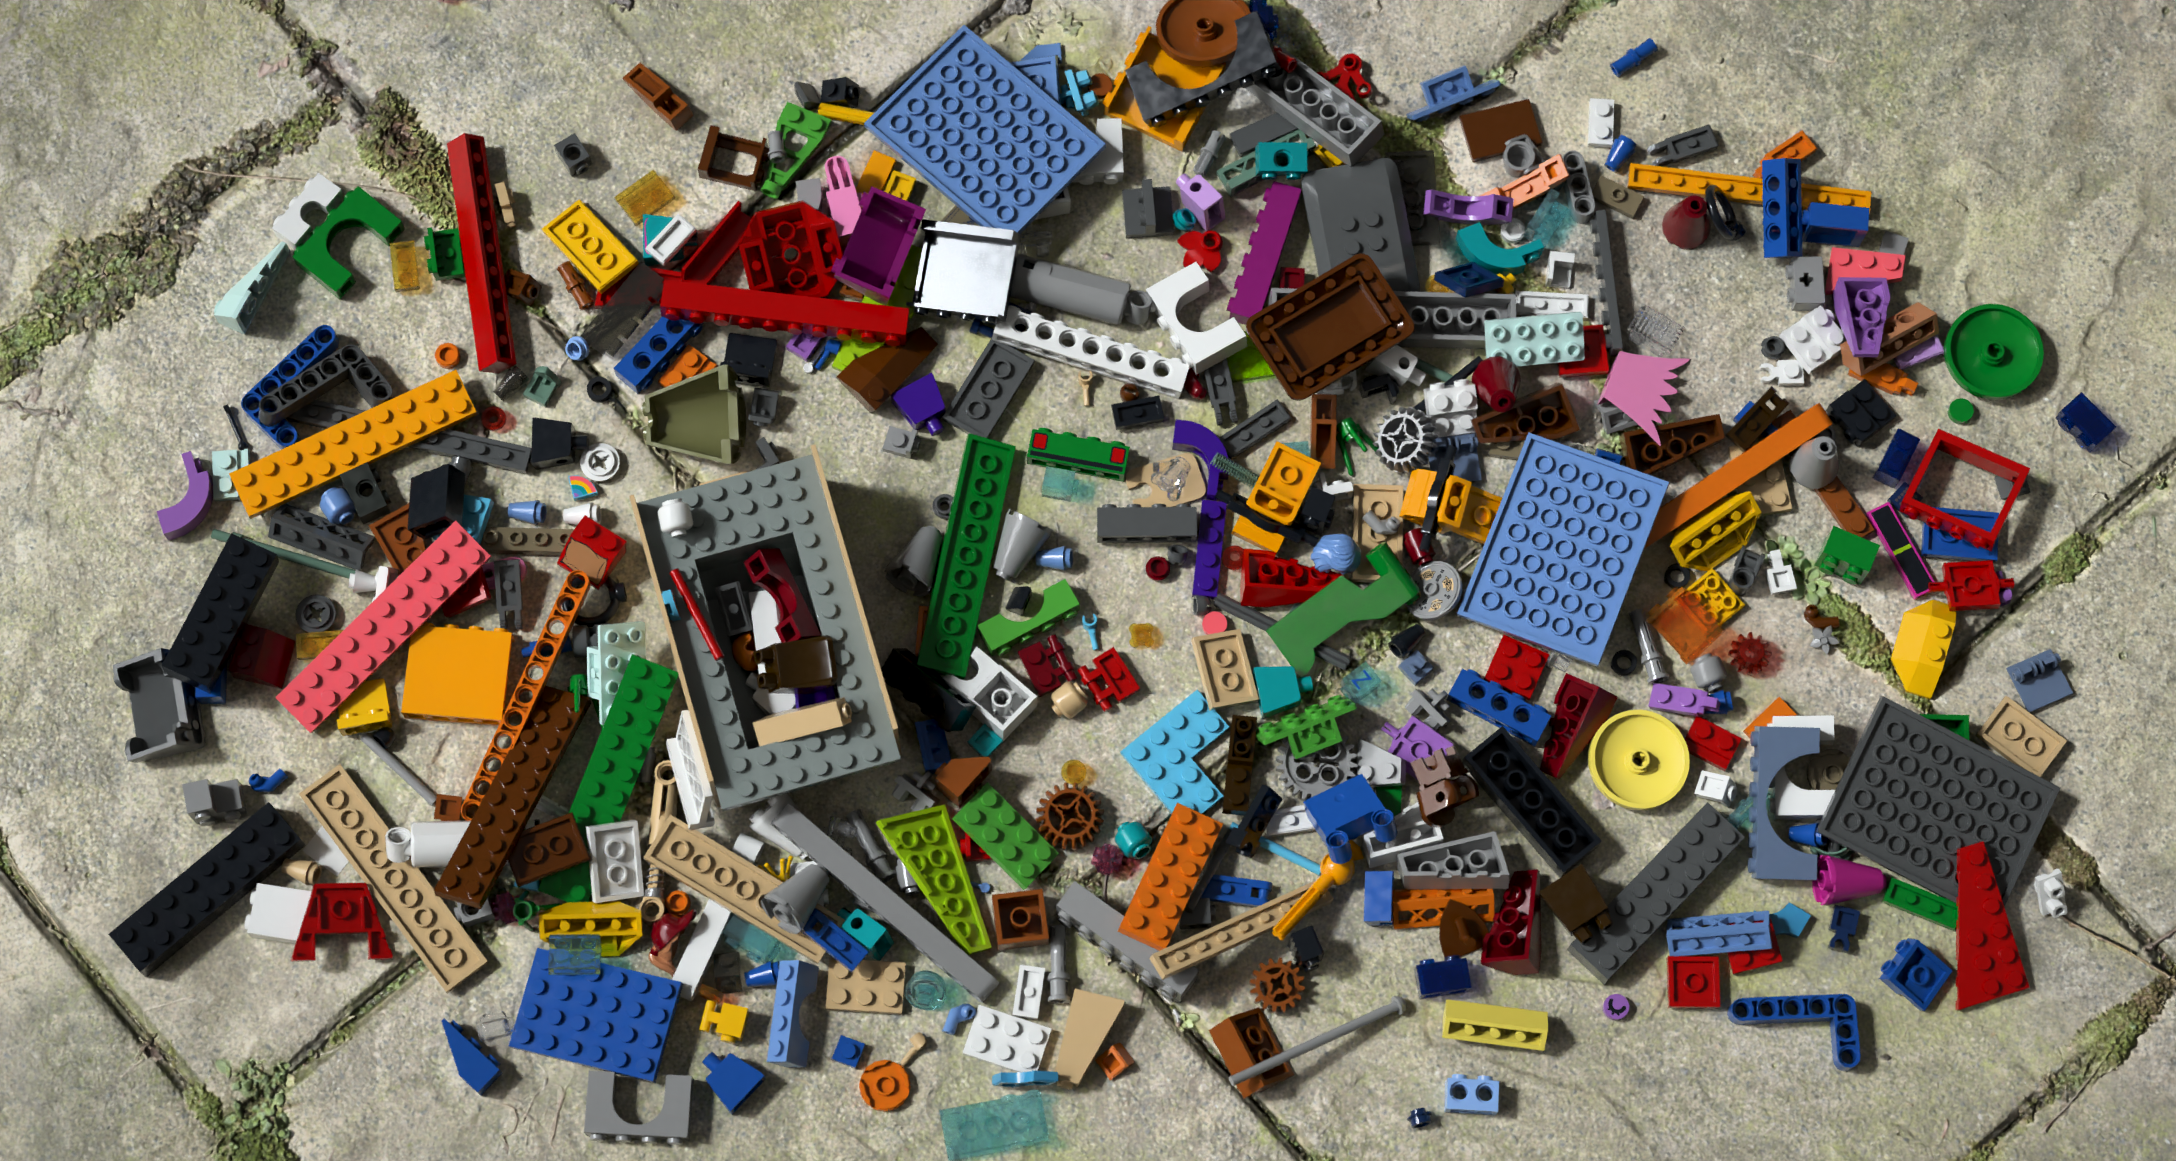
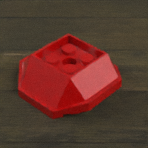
[738,200,843,298]

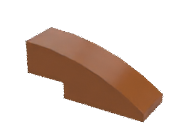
[623,63,694,131]
[1310,394,1337,469]

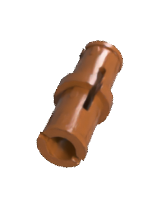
[557,261,594,310]

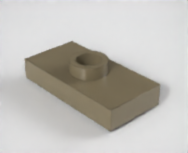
[1592,175,1644,219]

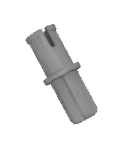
[1193,130,1226,177]

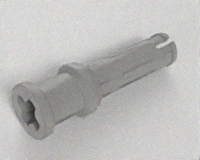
[1629,609,1669,685]
[846,809,897,883]
[1048,925,1071,1004]

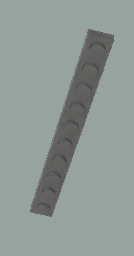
[287,396,532,474]

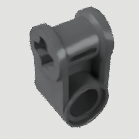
[1728,545,1766,596]

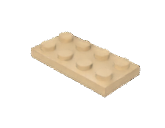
[1352,484,1403,582]

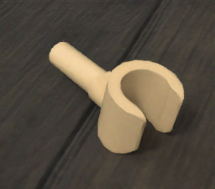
[1078,370,1093,406]
[900,1032,927,1067]

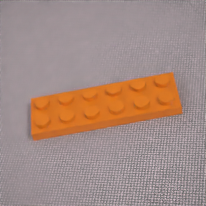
[1118,803,1223,951]

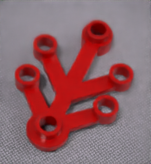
[1316,53,1372,107]

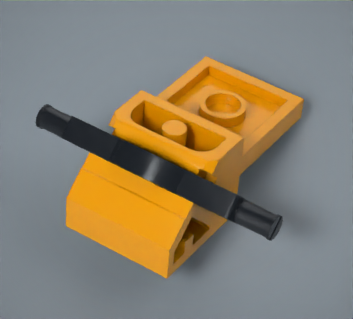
[1214,441,1321,554]
[1399,445,1502,553]

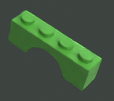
[978,579,1080,657]

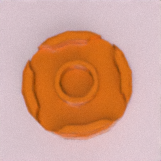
[859,1060,911,1112]

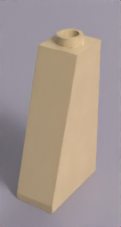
[753,697,852,747]
[1055,989,1125,1090]

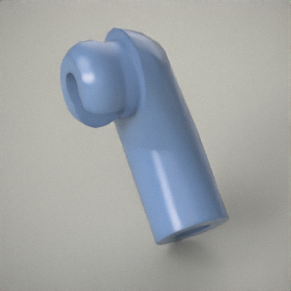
[942,1004,976,1035]

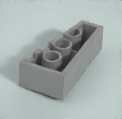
[1397,831,1509,890]

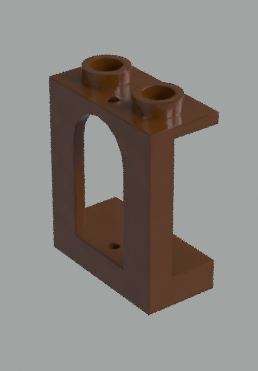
[698,125,770,191]

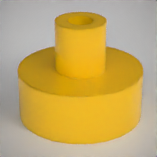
[1494,273,1516,294]

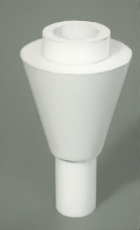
[348,569,377,593]

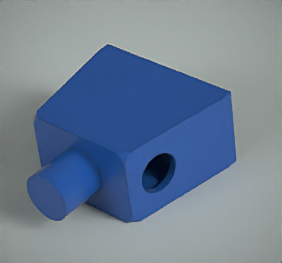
[702,1051,766,1115]

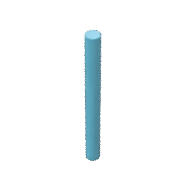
[1229,822,1321,875]

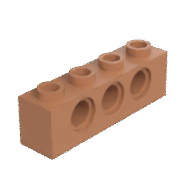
[1840,302,1939,376]

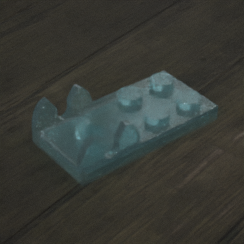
[939,1090,1050,1161]

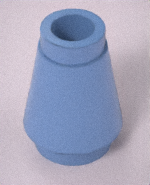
[508,500,547,525]
[1036,546,1073,571]

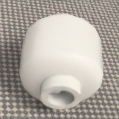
[658,499,693,538]

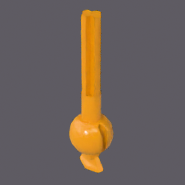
[1272,840,1364,940]

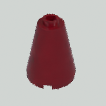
[1662,195,1711,250]
[1471,356,1521,412]

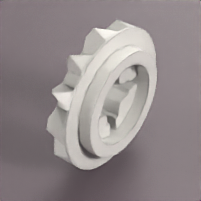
[580,443,620,482]

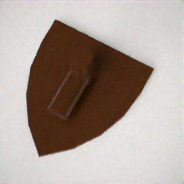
[1439,899,1489,962]

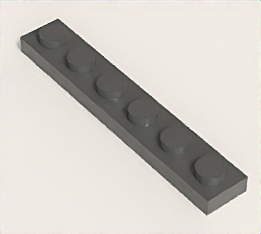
[1590,210,1623,357]

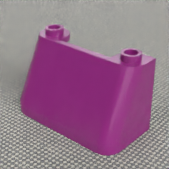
[831,186,926,305]

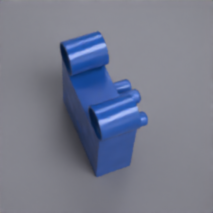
[1303,774,1398,864]

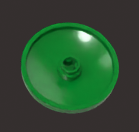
[1944,304,2044,400]

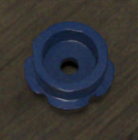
[1407,1108,1432,1128]

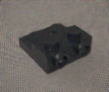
[1826,379,1897,447]

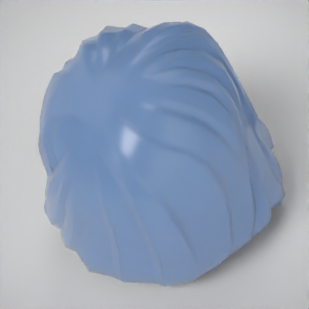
[1311,534,1362,574]

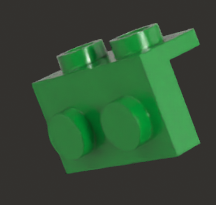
[424,227,465,281]

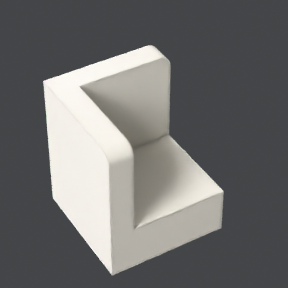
[1545,251,1575,289]

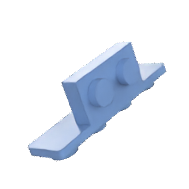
[1406,65,1501,122]

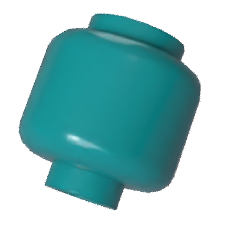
[1115,821,1152,859]

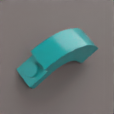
[1456,222,1544,276]

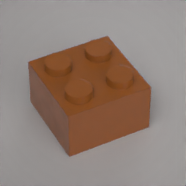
[992,889,1049,951]

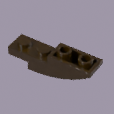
[1222,714,1257,816]

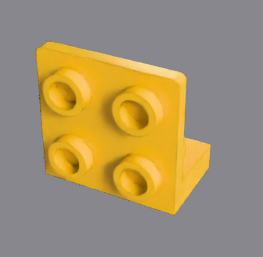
[337,678,392,736]

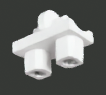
[2034,869,2067,918]

